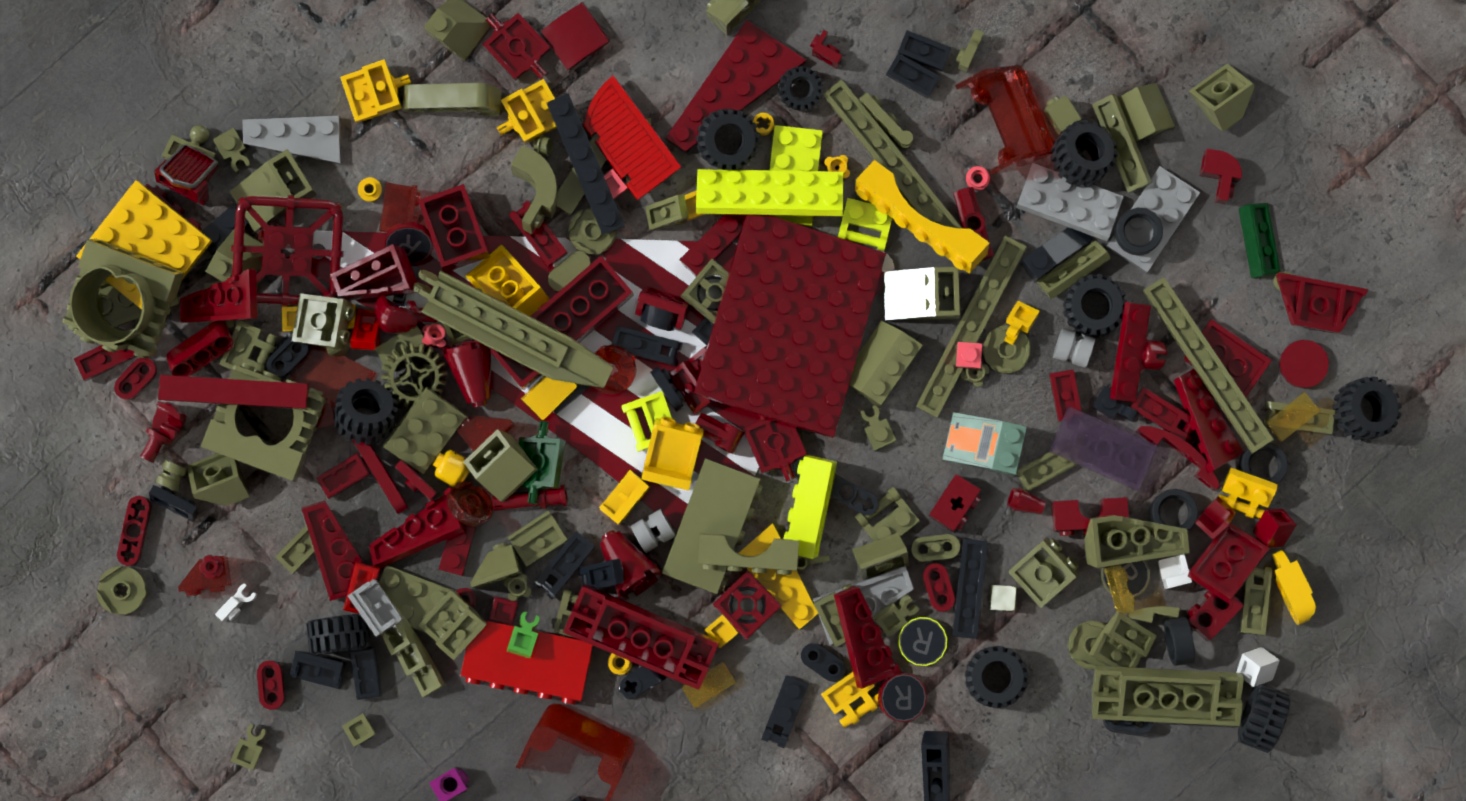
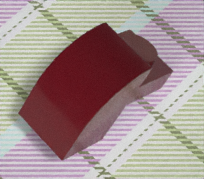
[1200,148,1242,204]

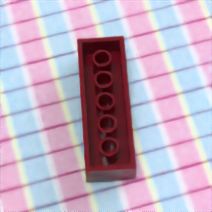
[490,256,634,390]

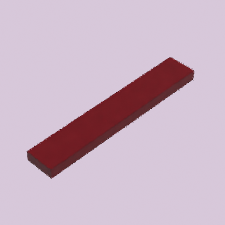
[158,375,309,409]

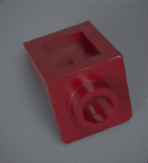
[810,30,842,69]

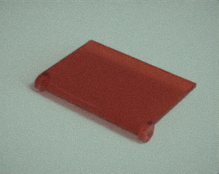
[289,345,376,410]

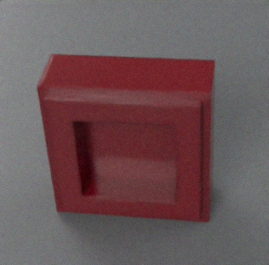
[489,597,519,626]

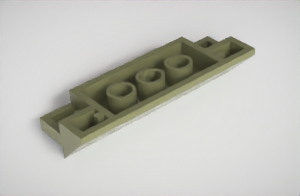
[1091,666,1244,726]

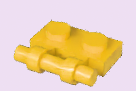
[1218,468,1278,518]
[821,672,879,729]

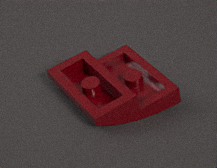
[541,2,610,70]
[668,346,714,414]

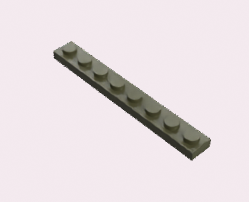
[823,79,962,229]
[916,235,1027,418]
[1143,277,1274,454]

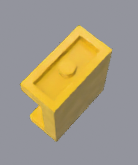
[641,417,703,491]

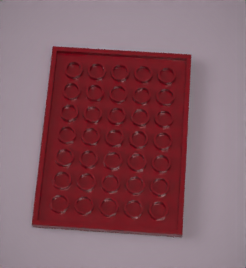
[693,214,886,438]

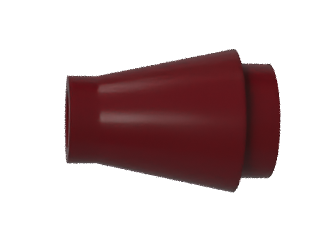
[1007,487,1045,514]

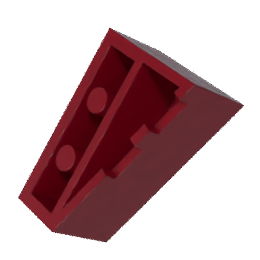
[330,244,417,301]

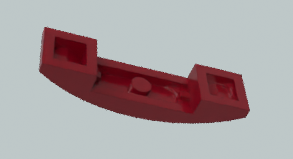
[1135,425,1220,491]

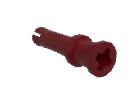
[492,484,568,511]

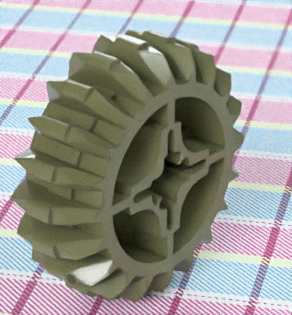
[381,342,447,407]

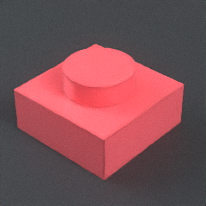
[604,169,628,200]
[956,342,982,369]

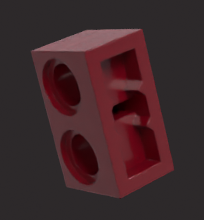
[1187,590,1244,641]

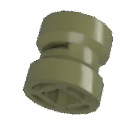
[155,460,188,492]

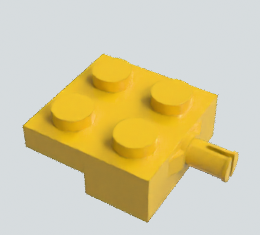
[340,59,411,123]
[496,79,557,145]

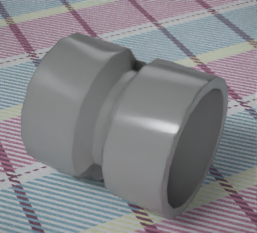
[1053,328,1095,368]
[631,509,676,553]

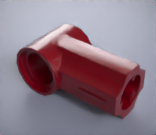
[695,412,744,454]

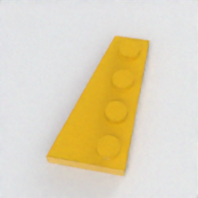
[739,523,818,630]

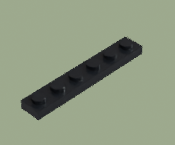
[547,93,625,236]

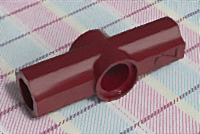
[953,187,994,261]

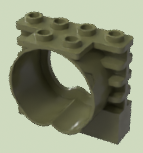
[62,238,184,359]
[201,362,327,482]

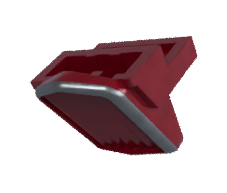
[155,144,218,206]

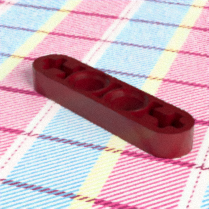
[352,439,409,515]

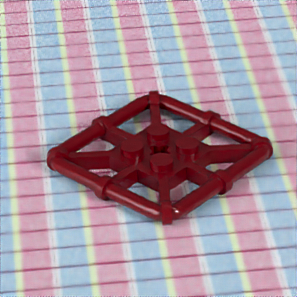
[231,195,344,307]

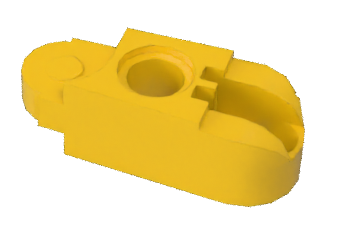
[1272,550,1316,625]

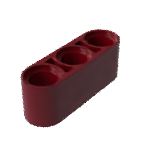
[166,321,234,377]

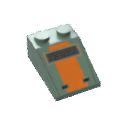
[942,412,1027,476]

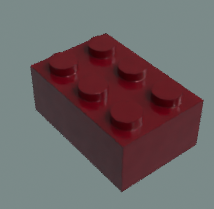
[418,184,490,273]

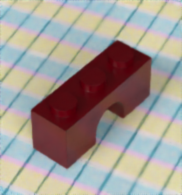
[1051,497,1129,536]

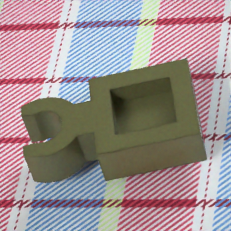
[956,28,984,73]
[213,128,251,174]
[861,405,896,451]
[873,595,919,637]
[231,724,267,771]

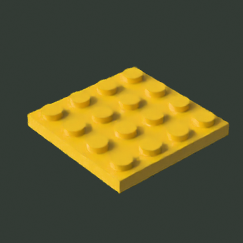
[76,180,212,310]

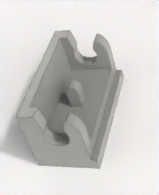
[348,579,403,636]

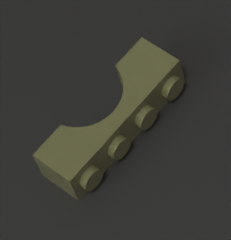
[698,533,799,575]

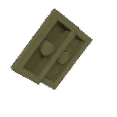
[418,588,487,660]
[1089,612,1157,668]

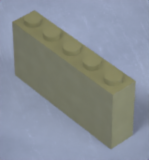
[662,459,763,595]

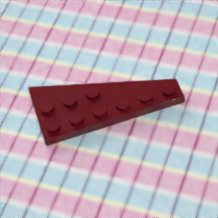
[666,21,806,153]

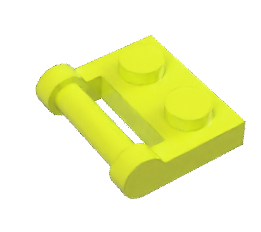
[838,198,892,251]
[621,391,672,452]

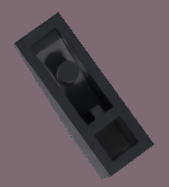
[1020,227,1093,283]
[921,731,950,801]

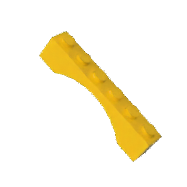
[855,160,989,274]

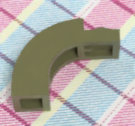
[511,145,558,234]

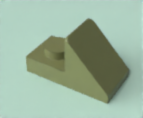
[645,195,689,230]

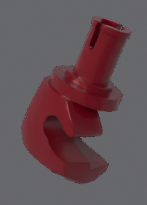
[375,295,438,333]
[140,401,187,463]

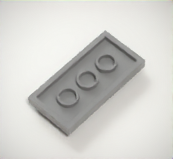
[1016,163,1123,241]
[1106,166,1200,273]

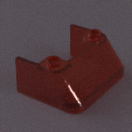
[955,65,1055,175]
[516,703,635,801]

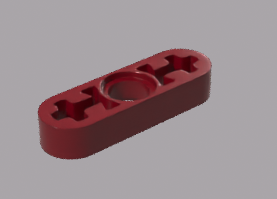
[117,496,152,566]

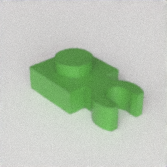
[507,612,539,658]

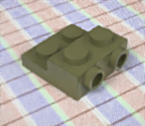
[292,293,355,350]
[1008,537,1080,608]

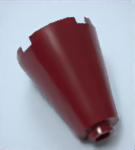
[442,340,491,407]
[600,530,662,600]

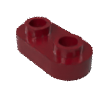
[114,358,157,400]
[923,563,955,612]
[257,661,285,710]

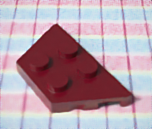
[1276,273,1368,333]

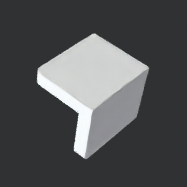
[1158,554,1192,589]
[1236,647,1280,687]

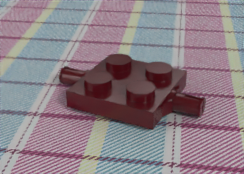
[483,13,551,81]
[743,415,807,482]

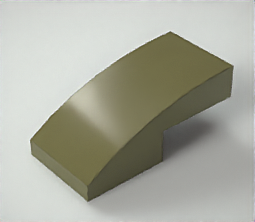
[1125,606,1180,623]

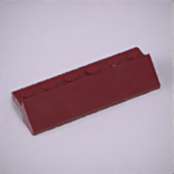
[563,583,719,690]

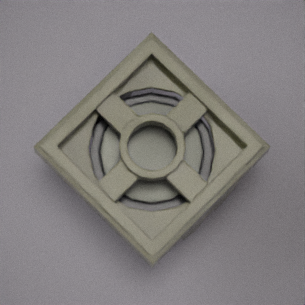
[680,259,729,324]

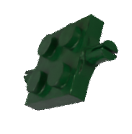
[518,421,566,504]

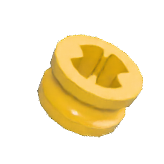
[753,113,774,136]

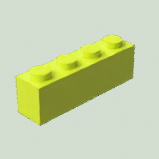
[783,455,837,559]

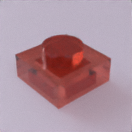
[316,400,335,429]

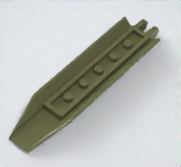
[413,270,614,388]

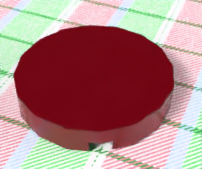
[1279,339,1329,388]

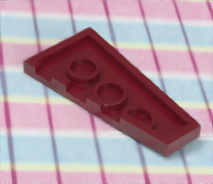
[180,269,258,323]
[1174,369,1244,473]
[369,487,465,568]
[301,500,364,601]
[834,586,901,689]

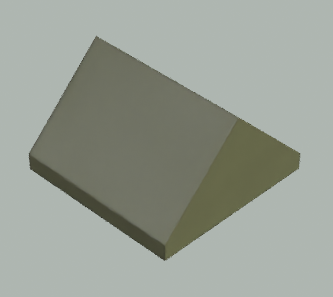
[1118,83,1175,143]
[852,533,909,580]

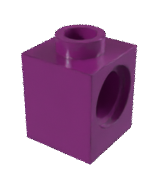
[429,767,470,801]

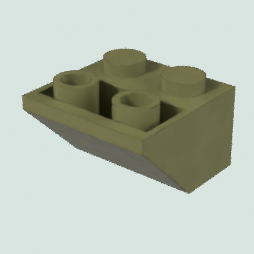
[463,429,537,502]

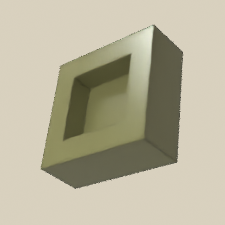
[342,713,376,747]

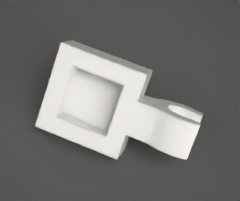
[215,584,257,622]

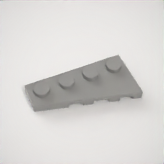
[242,116,341,165]
[813,565,914,645]

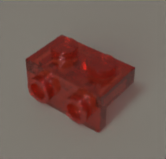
[379,183,420,232]

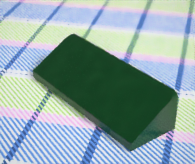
[1239,203,1281,278]

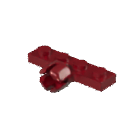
[1110,302,1168,402]

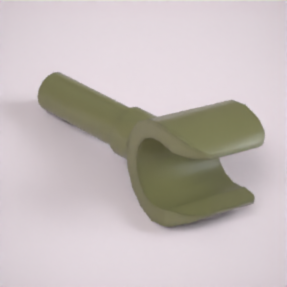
[797,555,830,570]

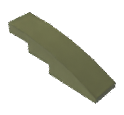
[382,600,446,698]

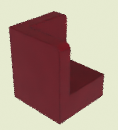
[1195,496,1236,539]
[1253,509,1297,548]

